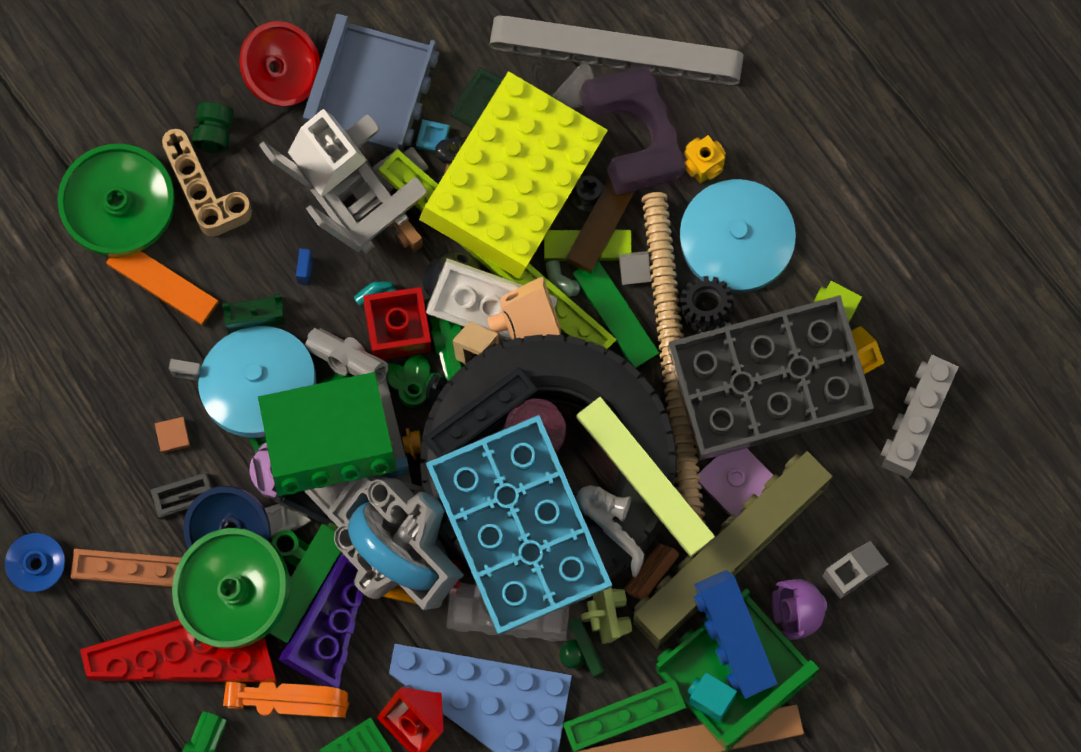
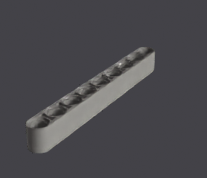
[489,16,744,85]

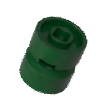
[191,102,234,153]

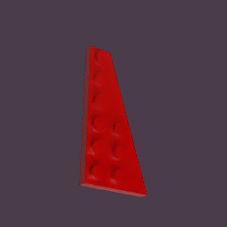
[80,620,277,682]

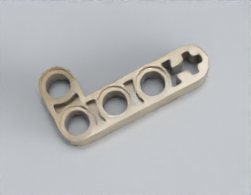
[162,129,252,237]

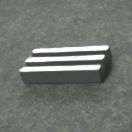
[151,472,212,519]

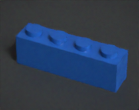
[693,570,777,699]

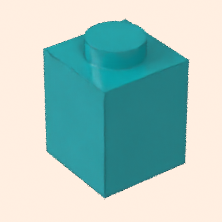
[688,672,737,723]

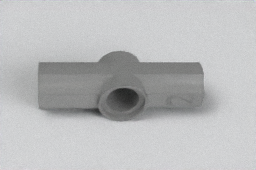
[305,328,389,386]

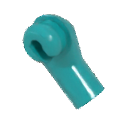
[354,281,397,308]

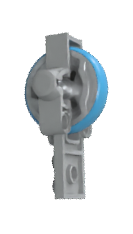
[305,476,464,610]

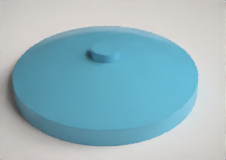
[680,179,796,293]
[198,326,316,438]

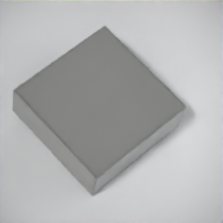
[619,251,651,285]
[169,359,201,381]

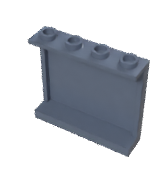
[303,14,439,152]

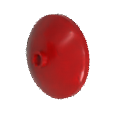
[239,21,320,107]

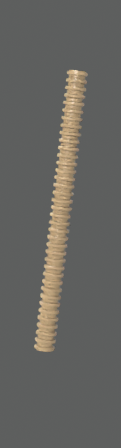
[642,192,706,525]

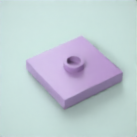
[697,448,773,517]

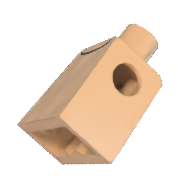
[487,277,561,339]

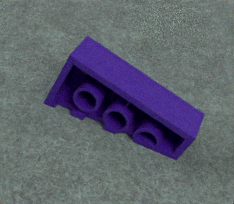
[278,554,363,688]

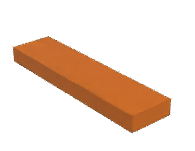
[106,251,219,327]

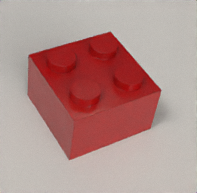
[363,287,431,360]

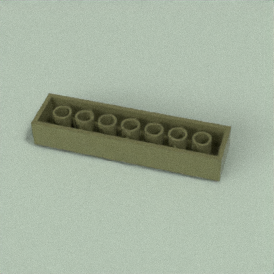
[633,451,833,649]

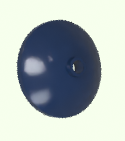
[183,486,271,549]

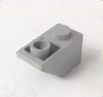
[823,541,888,600]

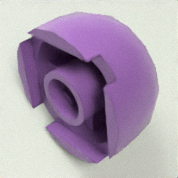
[771,579,827,640]

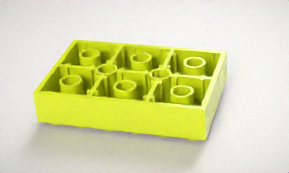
[419,71,608,279]

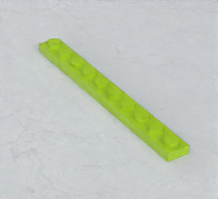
[377,149,616,350]

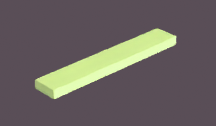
[576,397,715,557]

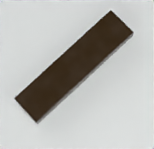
[566,166,642,274]

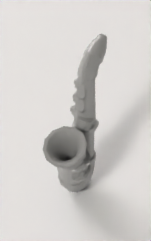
[576,485,644,577]

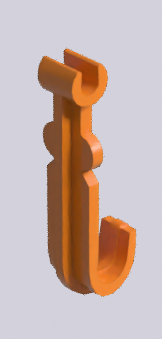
[223,682,349,718]

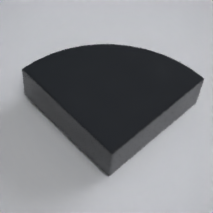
[426,373,447,410]

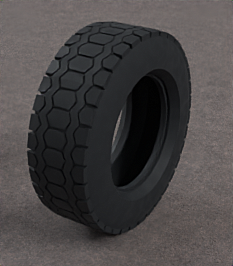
[420,334,676,580]

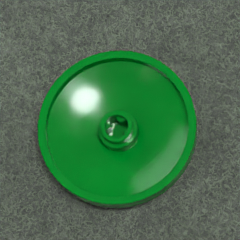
[57,144,175,257]
[172,528,290,649]

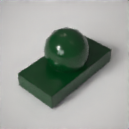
[559,617,606,679]

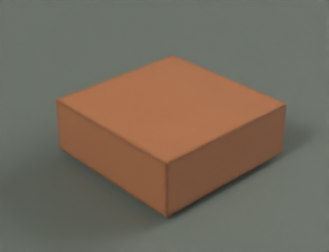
[154,417,190,453]

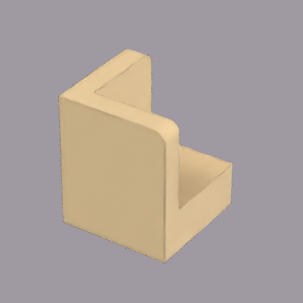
[453,321,500,364]

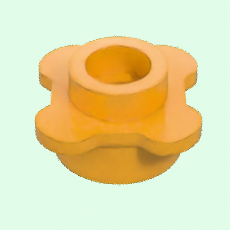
[402,428,422,460]

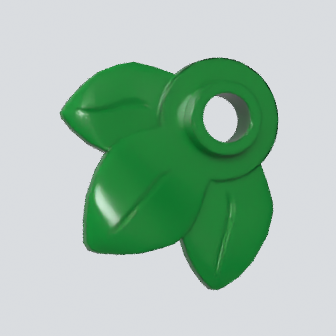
[386,354,444,408]

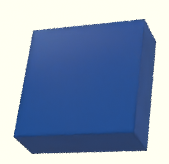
[296,248,313,285]

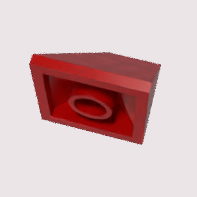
[377,685,444,752]

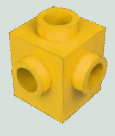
[683,135,726,184]

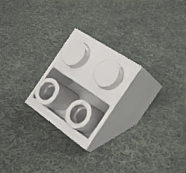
[288,109,367,197]

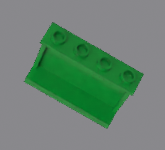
[258,372,397,496]
[656,589,819,752]

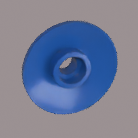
[5,533,65,592]

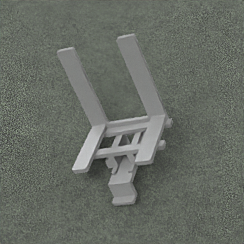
[259,114,428,253]

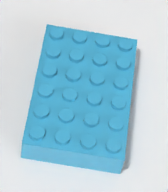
[426,415,612,635]

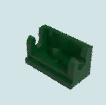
[222,293,286,334]

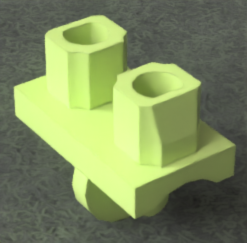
[580,588,632,644]

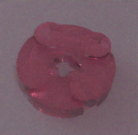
[505,399,566,453]

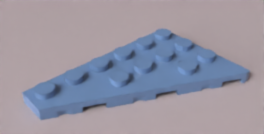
[389,644,572,752]

